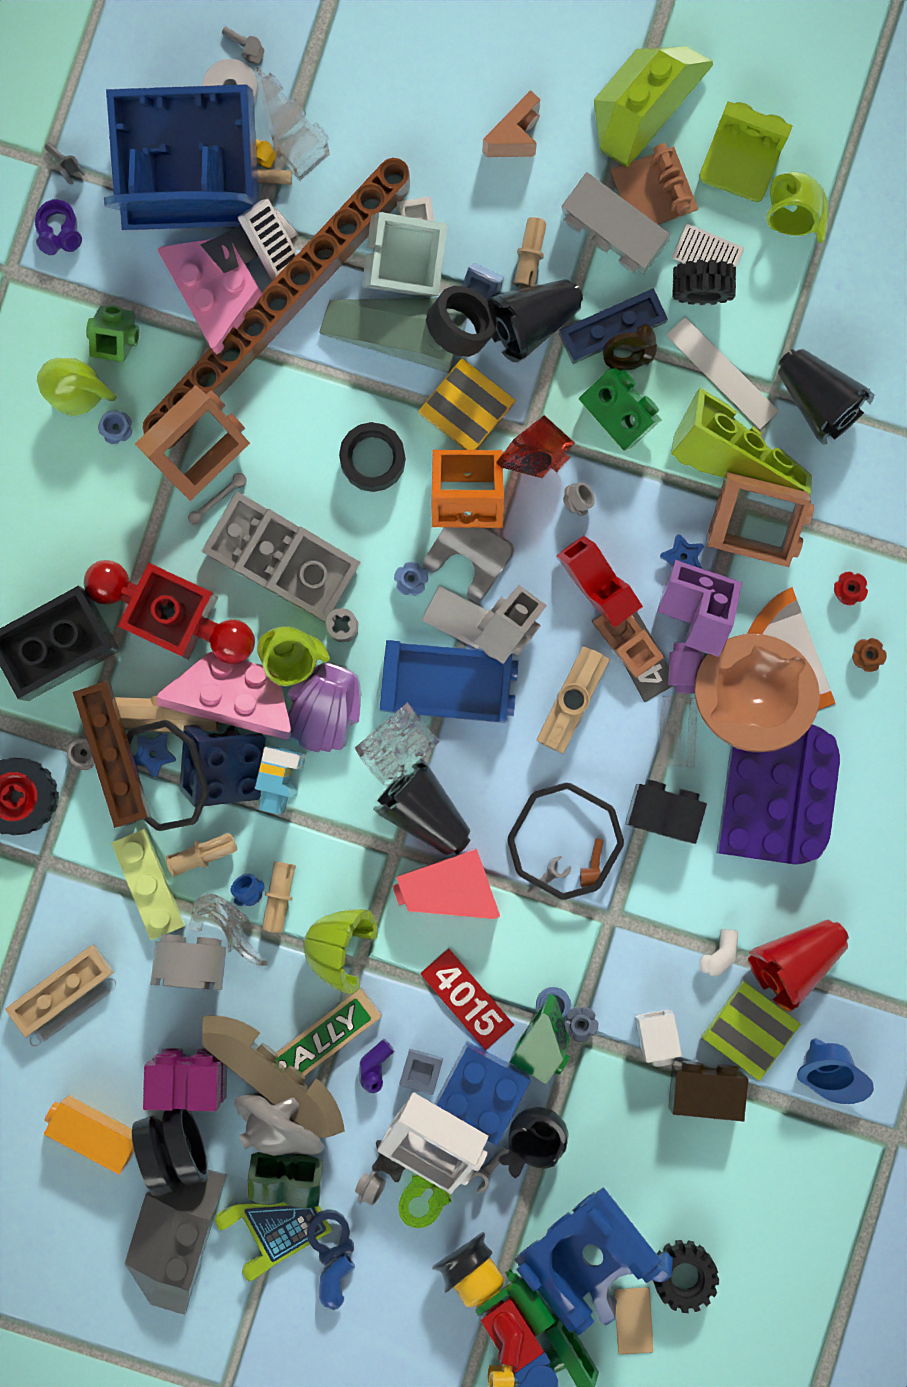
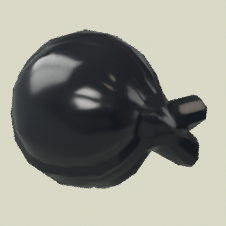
[498,1107,569,1178]

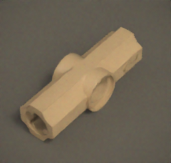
[536,646,610,754]
[115,696,220,733]

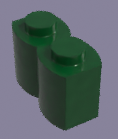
[248,1152,323,1209]

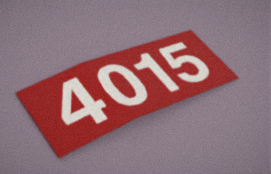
[420,948,514,1050]

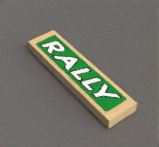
[269,987,382,1102]

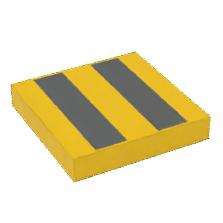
[418,358,516,450]

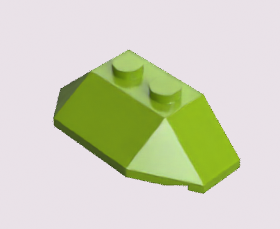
[594,46,714,168]

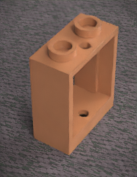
[135,385,250,501]
[706,471,814,567]

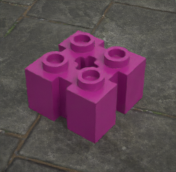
[143,1048,227,1111]

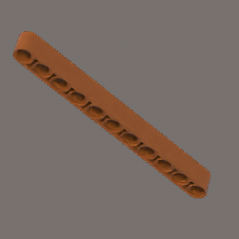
[142,158,410,449]

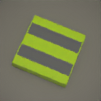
[701,980,801,1081]

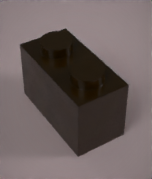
[668,1061,748,1122]

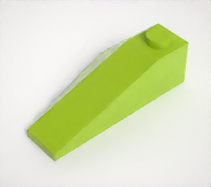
[671,388,812,496]

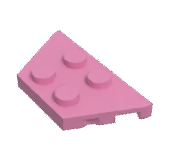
[157,239,262,355]
[157,652,291,741]

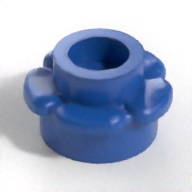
[230,874,265,906]

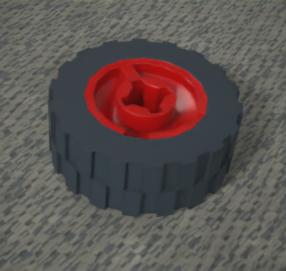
[0,758,59,835]

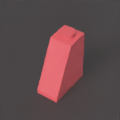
[392,848,500,919]

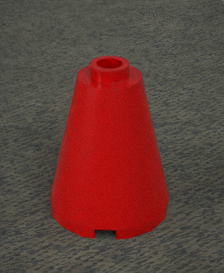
[748,920,849,1012]

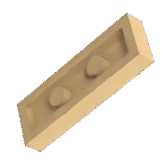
[5,944,114,1038]

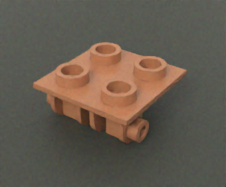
[610,143,698,225]

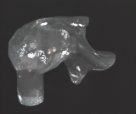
[188,893,268,966]

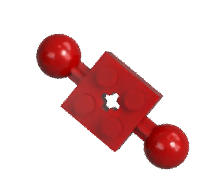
[83,560,255,664]

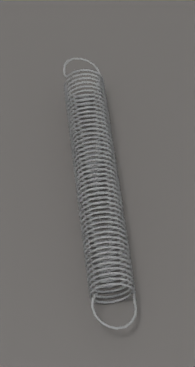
[30,978,116,1046]

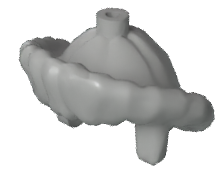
[234,1093,324,1156]

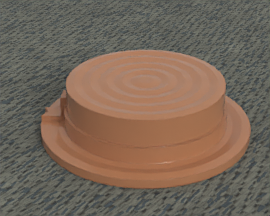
[694,634,820,752]

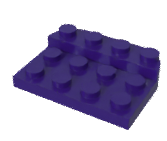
[716,725,840,865]

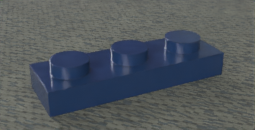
[558,288,668,364]

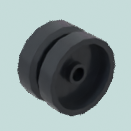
[132,1109,209,1199]

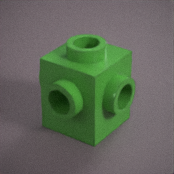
[86,305,140,362]

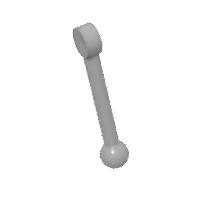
[188,473,247,525]

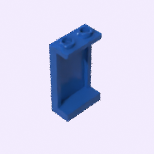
[380,640,519,723]

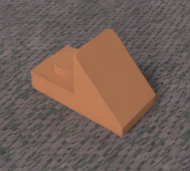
[482,90,541,157]

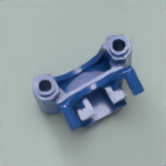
[514,1187,673,1335]

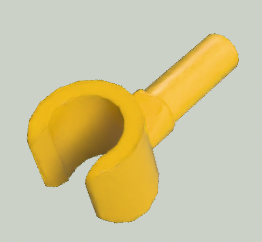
[256,139,276,169]

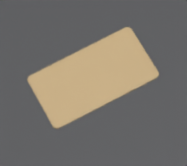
[614,1287,654,1354]

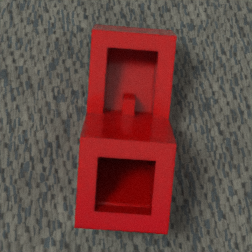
[556,535,643,627]

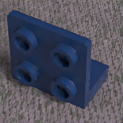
[179,724,266,807]

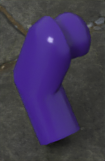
[359,1039,395,1094]

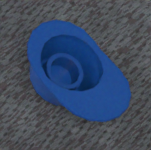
[797,1038,874,1104]

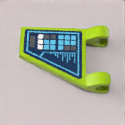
[214,1202,332,1281]

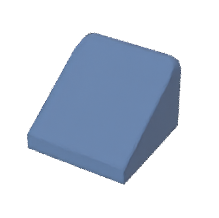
[461,263,504,299]

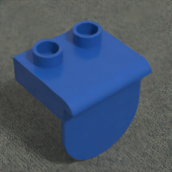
[104,84,259,230]

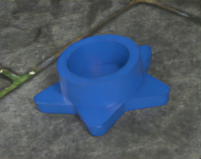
[660,534,704,569]
[133,733,176,778]

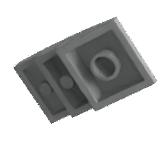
[201,491,361,622]

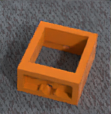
[431,450,504,528]

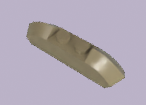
[202,1015,345,1138]

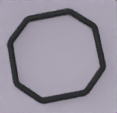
[126,720,209,831]
[507,782,624,900]

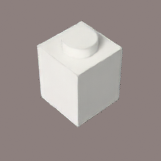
[635,1009,682,1067]

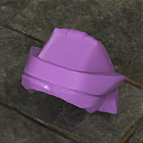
[288,662,362,752]

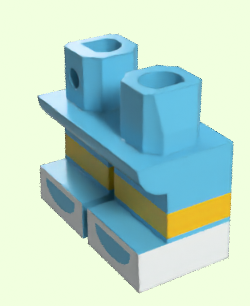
[255,746,307,815]

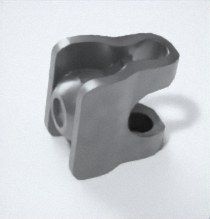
[423,513,514,603]

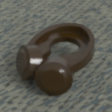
[603,324,657,371]

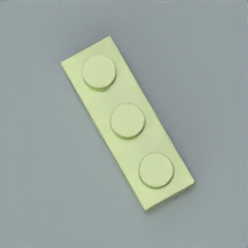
[111,829,186,940]

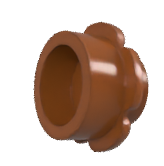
[852,638,887,672]

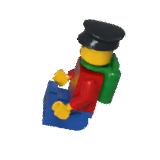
[432,1232,558,1387]

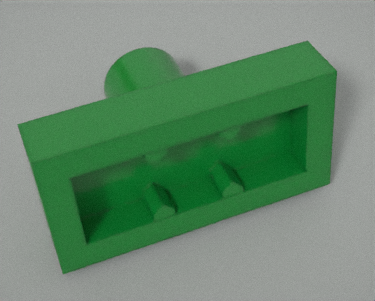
[545,1314,599,1387]

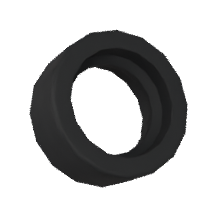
[426,286,497,357]
[339,422,406,492]

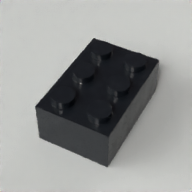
[0,586,120,701]

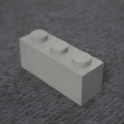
[561,172,670,274]

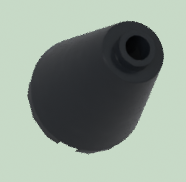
[486,279,583,363]
[778,349,875,445]
[373,759,470,855]

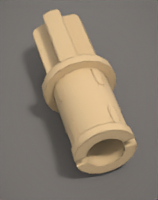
[513,217,546,288]
[166,833,237,877]
[262,861,296,933]

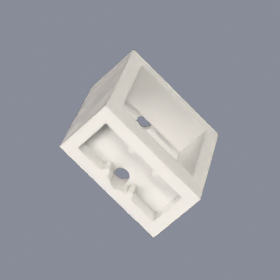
[377,1092,489,1194]

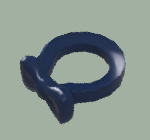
[306,1209,354,1265]

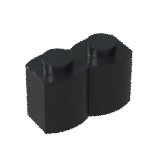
[625,779,707,844]

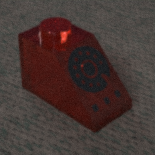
[496,415,575,478]

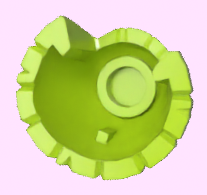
[303,909,378,994]

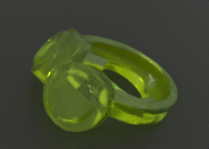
[398,1174,452,1229]

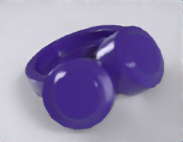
[35,199,82,256]

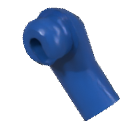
[319,1254,355,1310]

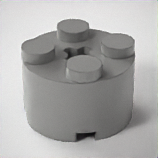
[150,934,227,990]

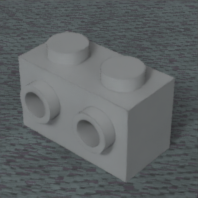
[475,585,547,664]

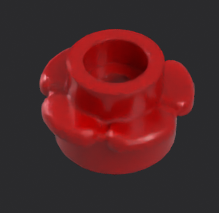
[834,571,868,606]

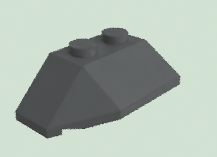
[124,1169,227,1315]

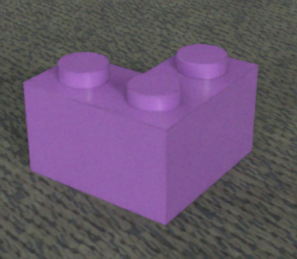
[657,560,742,657]

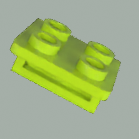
[699,101,793,202]

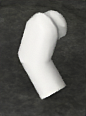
[699,929,738,977]

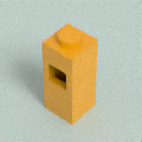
[43,1095,134,1175]

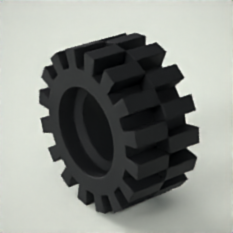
[672,260,736,305]
[652,1240,719,1314]

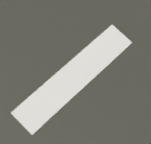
[666,317,779,429]

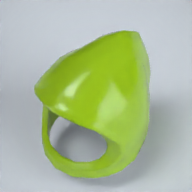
[766,172,829,243]
[37,358,117,416]
[257,626,330,686]

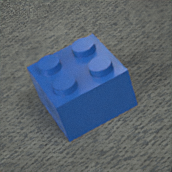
[434,1041,531,1146]

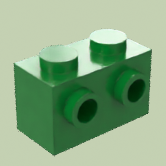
[578,368,662,451]

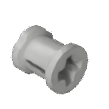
[325,608,358,642]

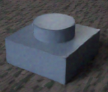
[399,1048,443,1095]

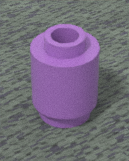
[668,643,705,694]

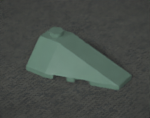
[319,297,468,373]

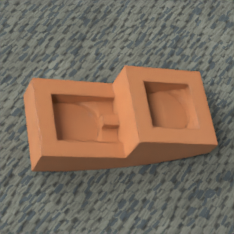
[591,614,664,678]

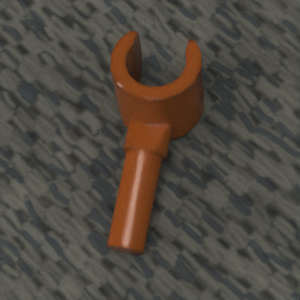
[580,839,604,888]

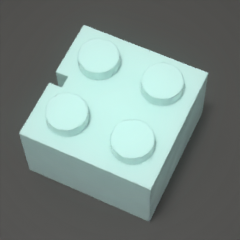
[362,212,448,297]

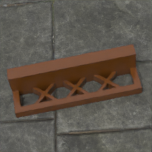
[73,681,151,828]

